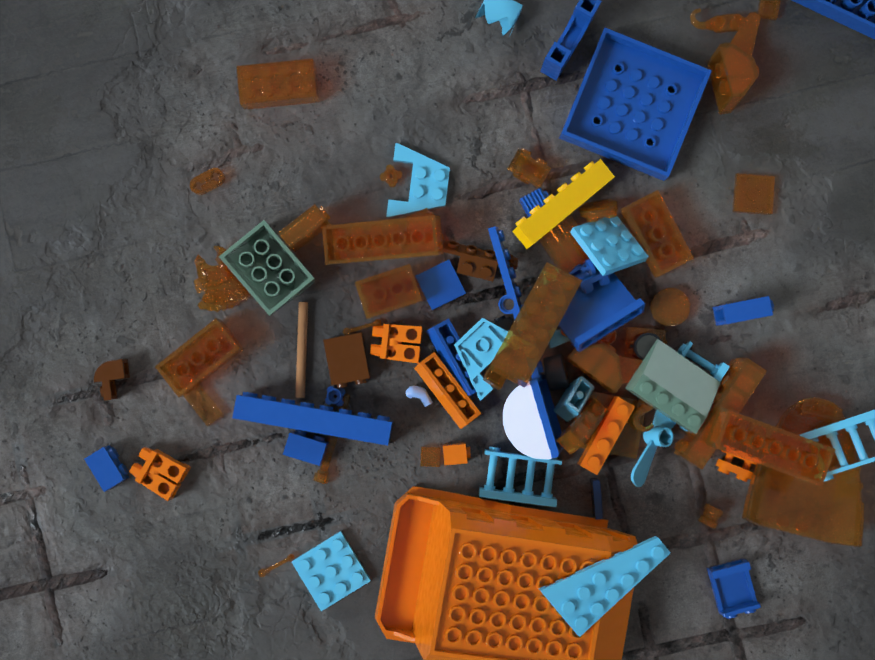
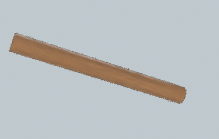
[295,302,308,398]

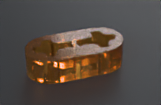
[190,168,225,195]

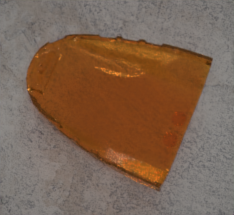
[742,398,864,547]

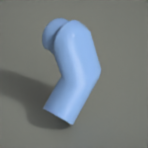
[406,385,433,407]

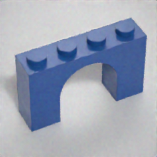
[540,0,602,81]

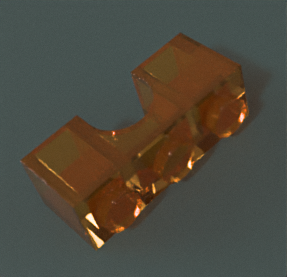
[557,398,609,455]

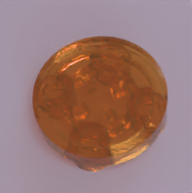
[579,199,618,222]
[651,288,690,326]

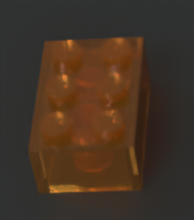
[355,264,422,320]

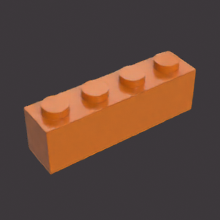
[414,352,482,429]
[577,396,635,475]

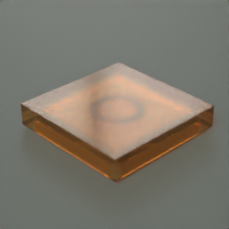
[733,173,775,215]

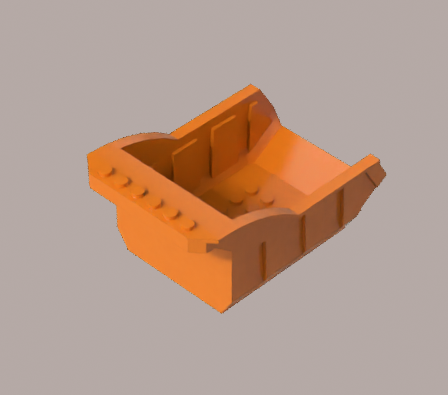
[375,486,638,660]

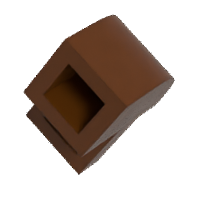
[94,359,130,401]

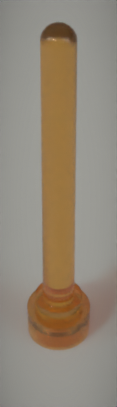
[313,394,350,484]

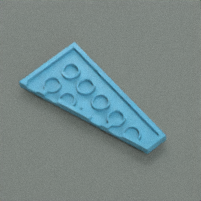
[539,536,671,637]

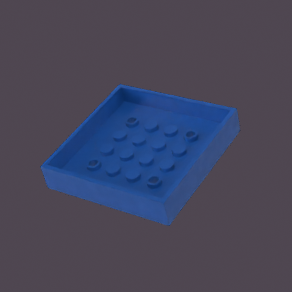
[559,28,712,181]

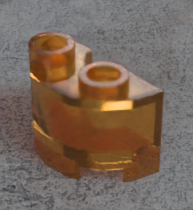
[507,148,551,188]

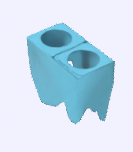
[475,0,523,35]

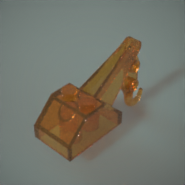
[690,9,761,114]
[565,344,654,432]

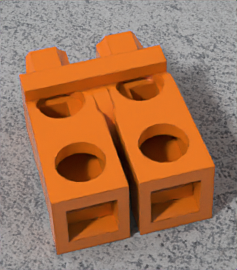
[370,324,423,364]
[129,447,191,501]

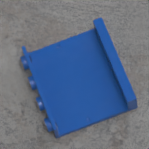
[539,258,645,352]

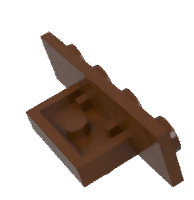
[442,240,518,282]

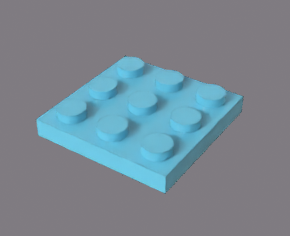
[570,214,649,276]
[291,531,371,611]

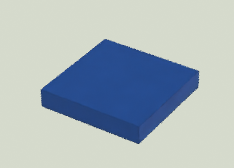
[415,260,466,310]

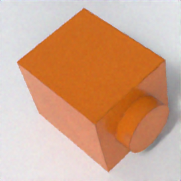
[443,443,471,466]

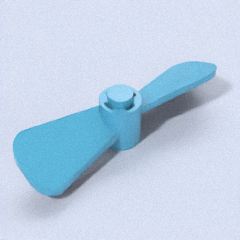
[631,410,676,487]

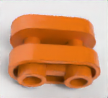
[715,444,760,482]

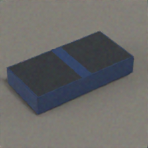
[590,478,603,520]

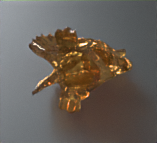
[194,246,251,312]

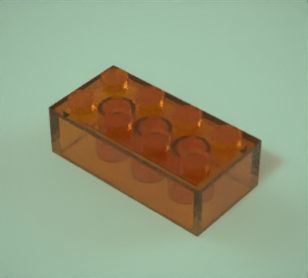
[236,58,319,110]
[620,190,694,278]
[155,318,244,397]

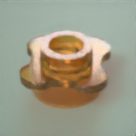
[380,165,402,187]

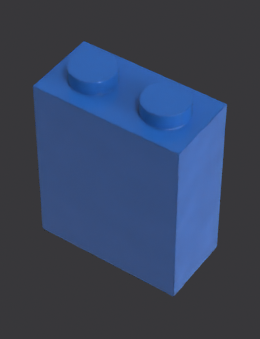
[713,296,774,326]

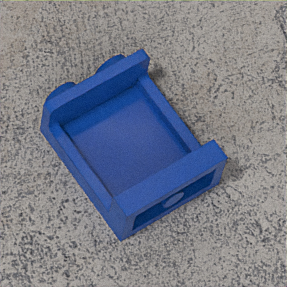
[707,558,761,619]

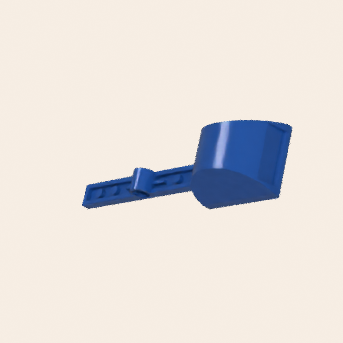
[488,226,566,459]

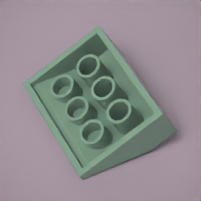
[219,220,315,316]
[625,339,721,434]

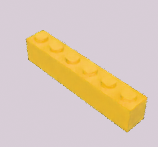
[512,159,615,249]

